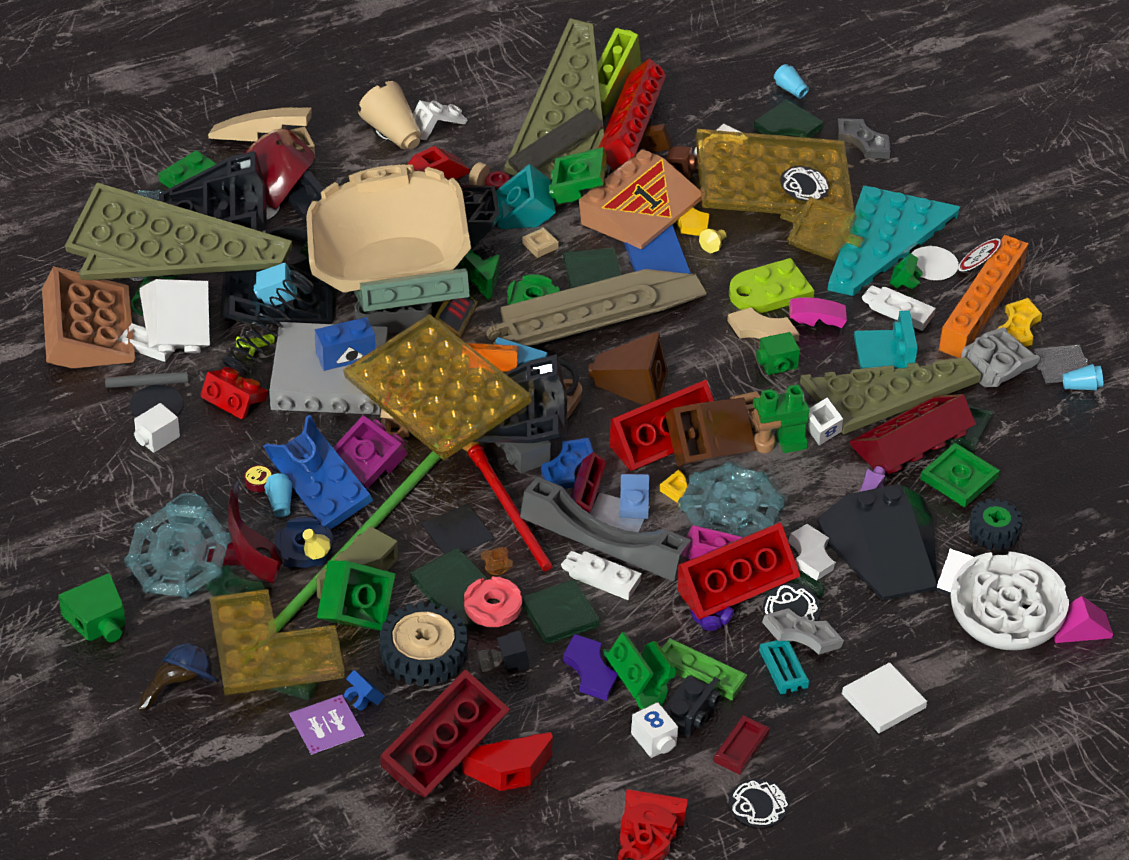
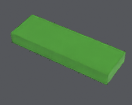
[662,638,747,701]

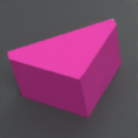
[1053,596,1113,643]

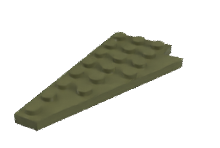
[504,19,608,184]
[65,182,293,280]

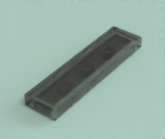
[508,108,603,173]

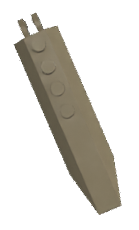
[486,269,707,346]

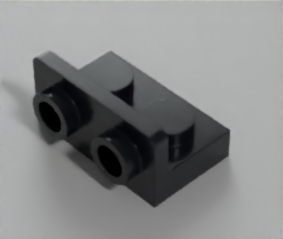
[663,675,722,737]

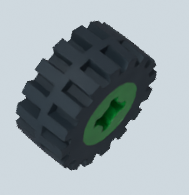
[969,498,1022,551]

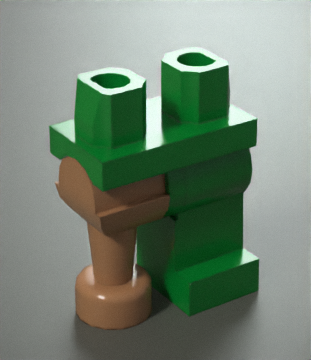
[753,384,810,453]

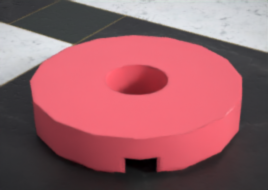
[464,577,522,627]

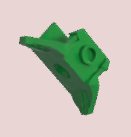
[604,632,676,710]

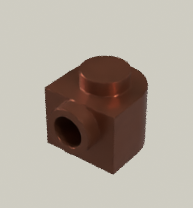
[666,146,698,179]

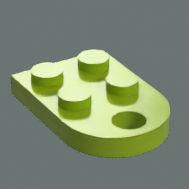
[729,258,814,313]

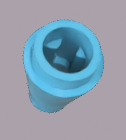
[774,64,809,99]
[1062,364,1103,391]
[264,473,293,517]

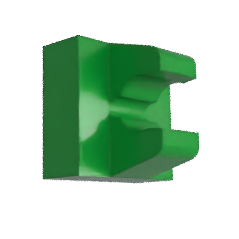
[889,253,923,289]

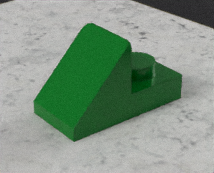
[459,249,500,299]

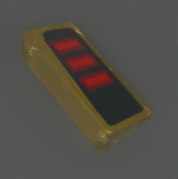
[435,295,478,339]

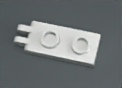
[862,286,936,331]
[561,551,641,600]

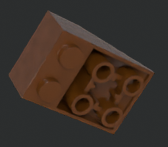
[665,397,756,467]

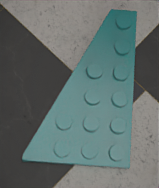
[828,186,960,296]

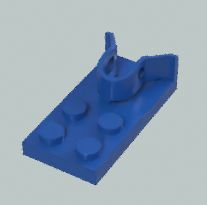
[263,415,373,530]

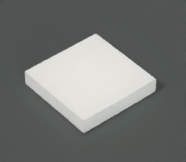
[842,663,927,733]

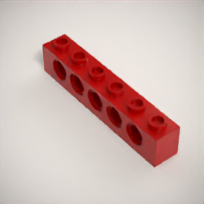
[598,58,666,170]

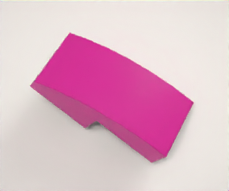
[789,298,847,328]

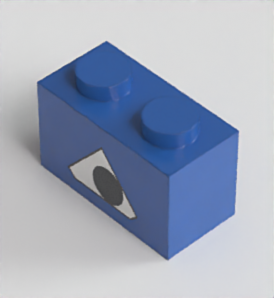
[315,317,376,371]

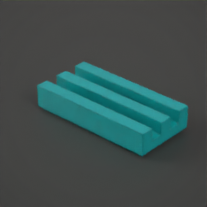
[759,640,809,694]

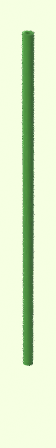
[237,432,456,668]

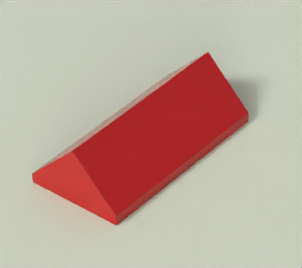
[609,380,714,471]
[678,522,800,619]

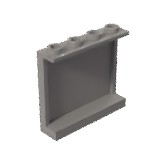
[269,322,388,415]

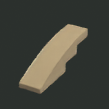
[208,108,312,141]

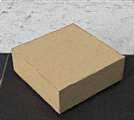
[522,227,559,258]

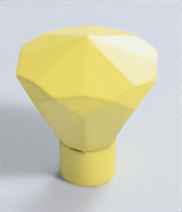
[699,229,726,253]
[303,529,330,560]

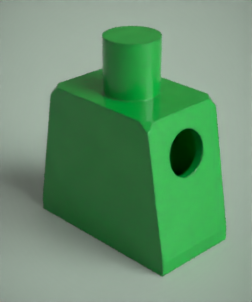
[58,573,126,642]

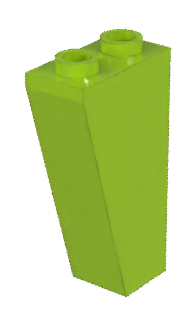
[597,28,641,116]

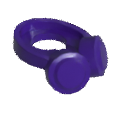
[690,606,734,631]

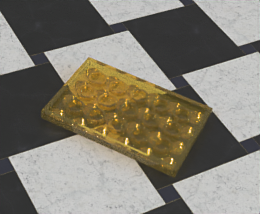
[695,129,855,219]
[343,314,532,460]

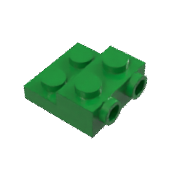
[549,147,607,204]

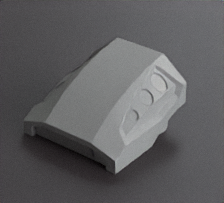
[961,327,1040,387]

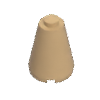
[358,81,422,150]

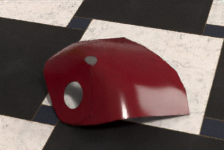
[243,128,314,210]
[228,481,282,584]

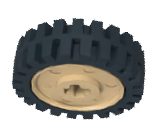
[380,602,468,686]

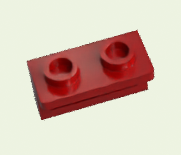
[201,367,269,419]

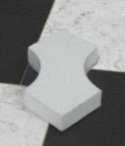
[788,524,836,580]

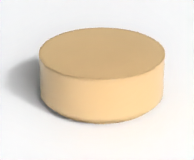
[469,162,490,185]

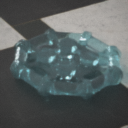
[678,462,784,537]
[124,502,231,599]

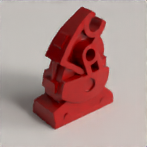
[618,789,688,860]

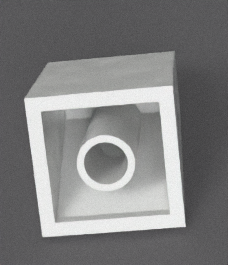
[140,279,210,353]

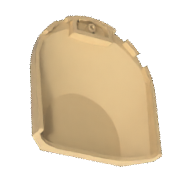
[307,165,471,292]

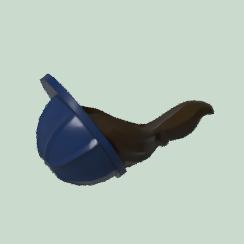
[137,643,220,711]

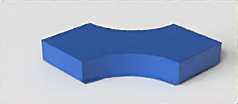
[541,438,594,489]

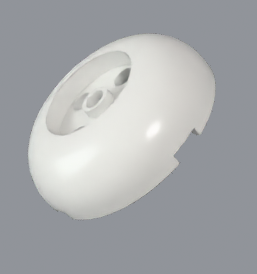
[951,552,1069,650]

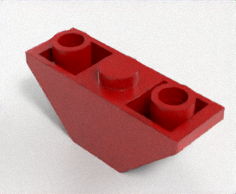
[407,146,470,180]
[462,732,553,791]

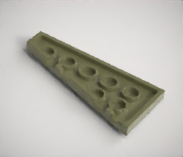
[800,357,981,435]

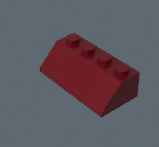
[849,394,976,474]
[380,669,510,798]

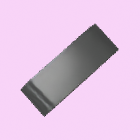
[355,301,432,333]

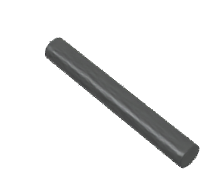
[105,372,188,388]

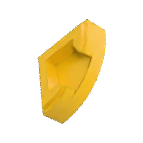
[660,470,688,505]

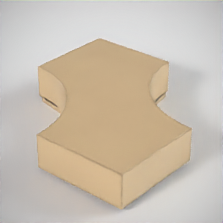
[727,307,799,341]

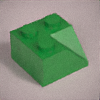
[317,561,395,631]

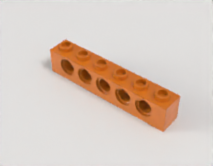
[939,235,1029,358]

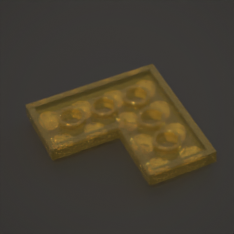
[209,589,345,695]

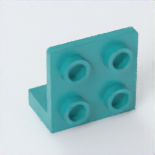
[854,310,918,369]

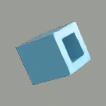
[254,263,297,306]

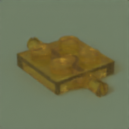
[780,197,863,261]

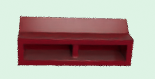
[571,452,607,513]

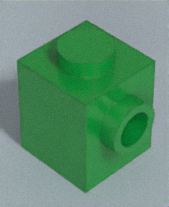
[756,332,800,375]

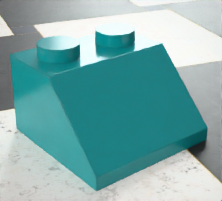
[496,164,556,229]

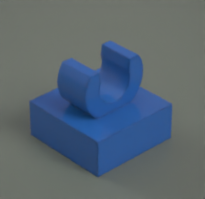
[343,670,385,711]

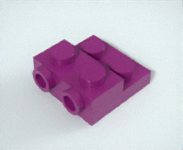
[333,415,408,489]

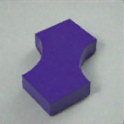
[563,634,618,701]

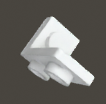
[413,101,467,140]

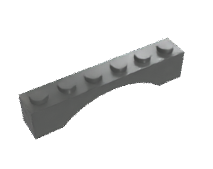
[520,477,691,582]

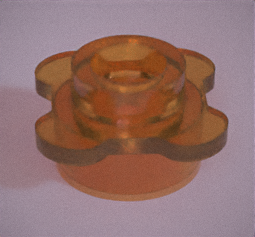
[481,547,513,575]

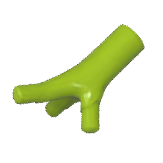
[236,333,275,359]

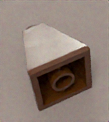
[588,332,669,405]

